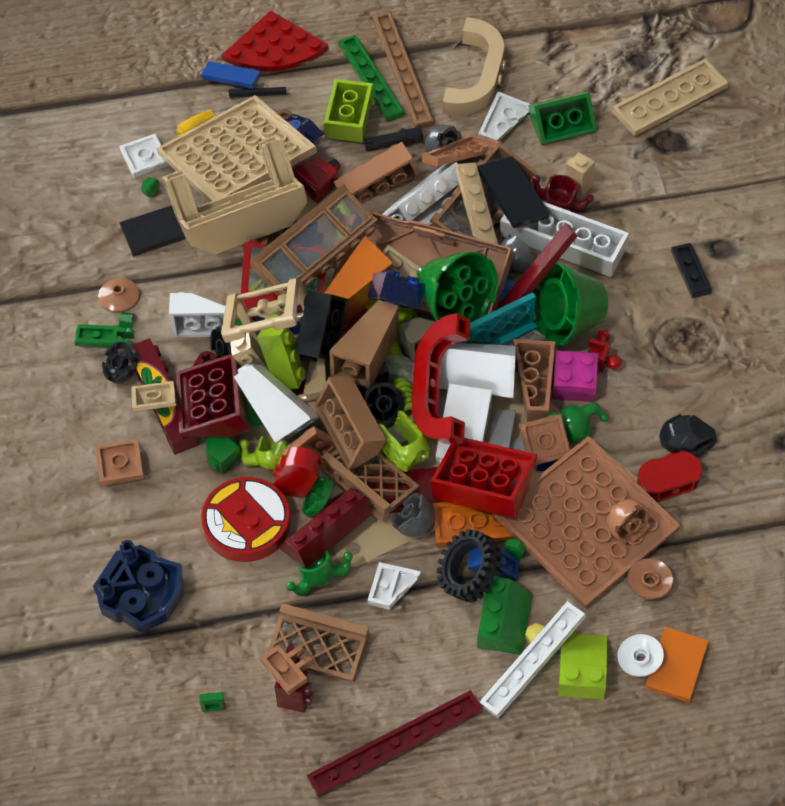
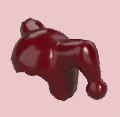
[532,175,594,212]

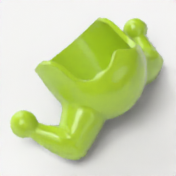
[240,436,291,471]

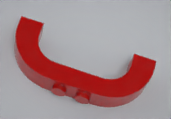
[412,313,470,445]

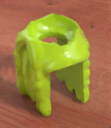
[378,411,430,472]

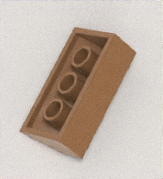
[314,375,386,471]

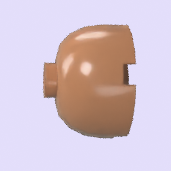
[607,499,652,545]

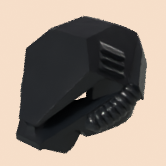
[659,414,717,457]

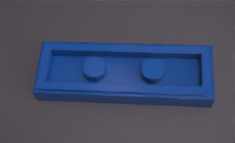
[201,61,261,89]

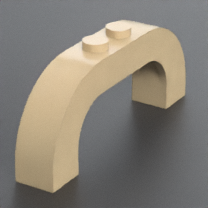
[442,17,506,116]

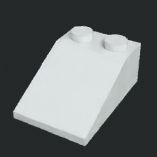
[169,292,226,338]

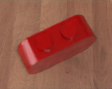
[272,447,323,498]
[637,451,702,502]

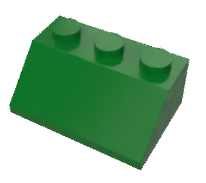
[528,92,597,144]
[477,577,532,655]

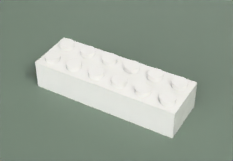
[500,201,629,277]

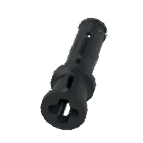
[363,125,424,151]

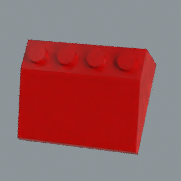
[431,437,537,519]

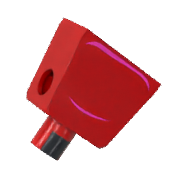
[292,157,341,203]

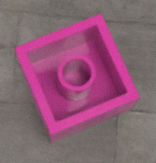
[552,350,598,402]

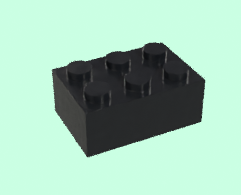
[295,290,348,360]

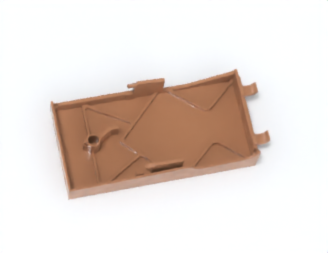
[330,211,514,325]

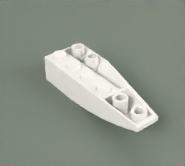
[382,162,464,225]

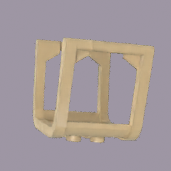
[221,278,328,402]

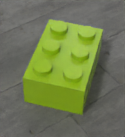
[324,79,373,143]

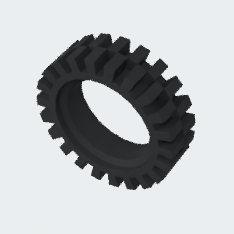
[437,529,503,602]

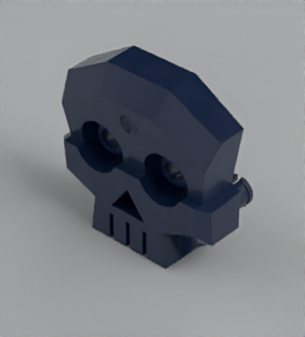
[93,540,184,633]

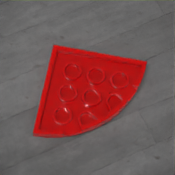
[222,10,328,72]

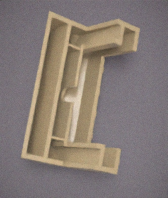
[162,135,307,254]

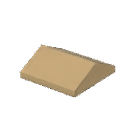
[131,381,176,412]

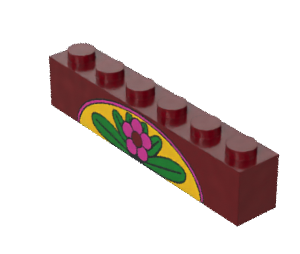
[129,338,198,455]

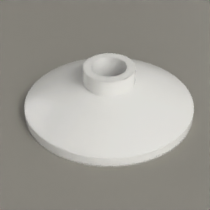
[617,634,664,677]

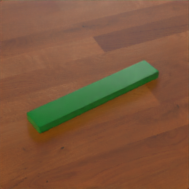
[338,34,404,123]

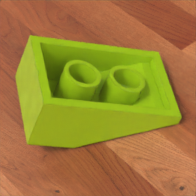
[558,633,607,700]

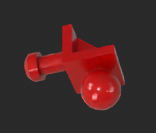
[588,330,622,372]

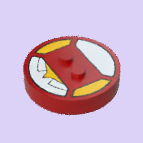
[201,477,290,562]

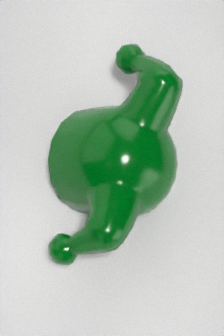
[546,402,609,442]
[286,551,353,596]

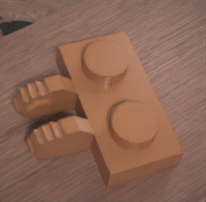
[260,645,314,695]

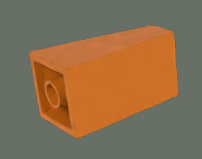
[324,236,396,325]

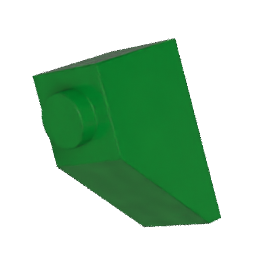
[206,437,241,474]

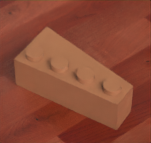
[513,339,555,422]

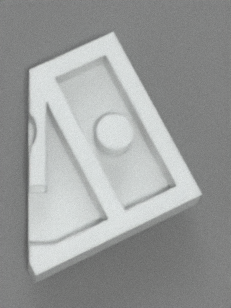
[367,562,421,610]

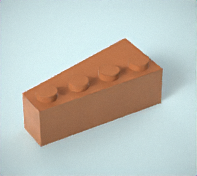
[334,142,421,208]

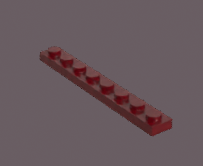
[307,690,483,798]

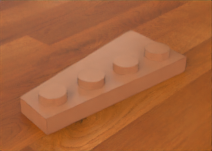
[422,135,502,167]

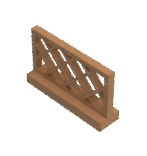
[320,449,420,522]
[267,603,370,682]

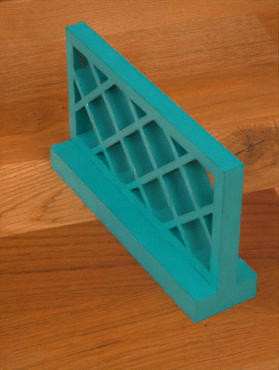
[460,292,538,345]

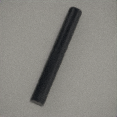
[229,87,286,97]

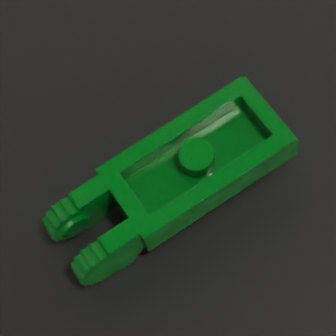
[74,324,135,349]

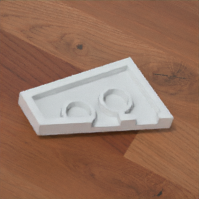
[478,92,530,141]

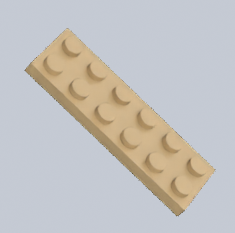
[612,59,728,137]

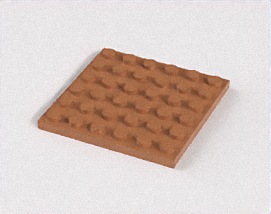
[493,436,681,608]

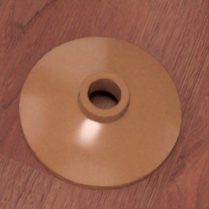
[99,278,140,313]
[628,558,673,599]

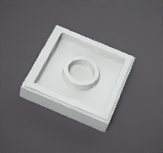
[119,133,169,178]

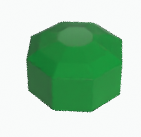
[141,177,160,197]
[504,538,526,559]

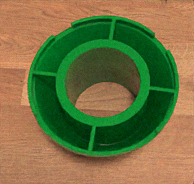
[532,262,608,346]

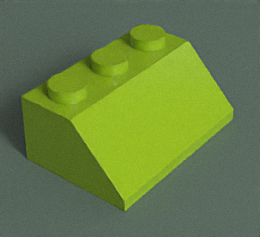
[257,313,305,389]

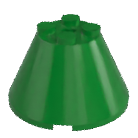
[417,251,498,323]

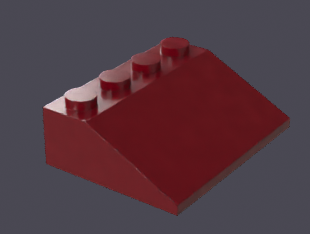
[176,354,249,437]

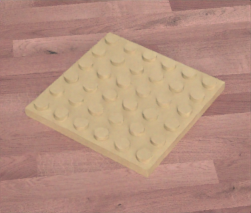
[156,95,317,202]

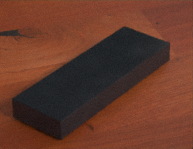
[671,243,712,298]

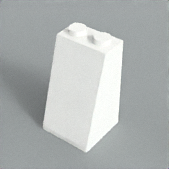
[440,343,516,398]
[234,364,320,443]
[436,383,493,463]

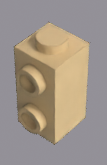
[566,152,595,199]
[230,333,269,371]

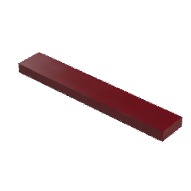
[495,223,578,327]

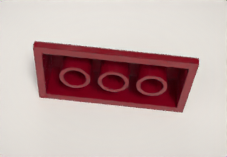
[279,488,372,569]

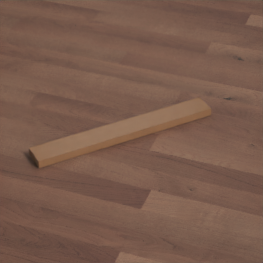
[373,12,434,128]

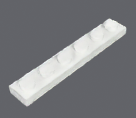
[480,601,586,718]

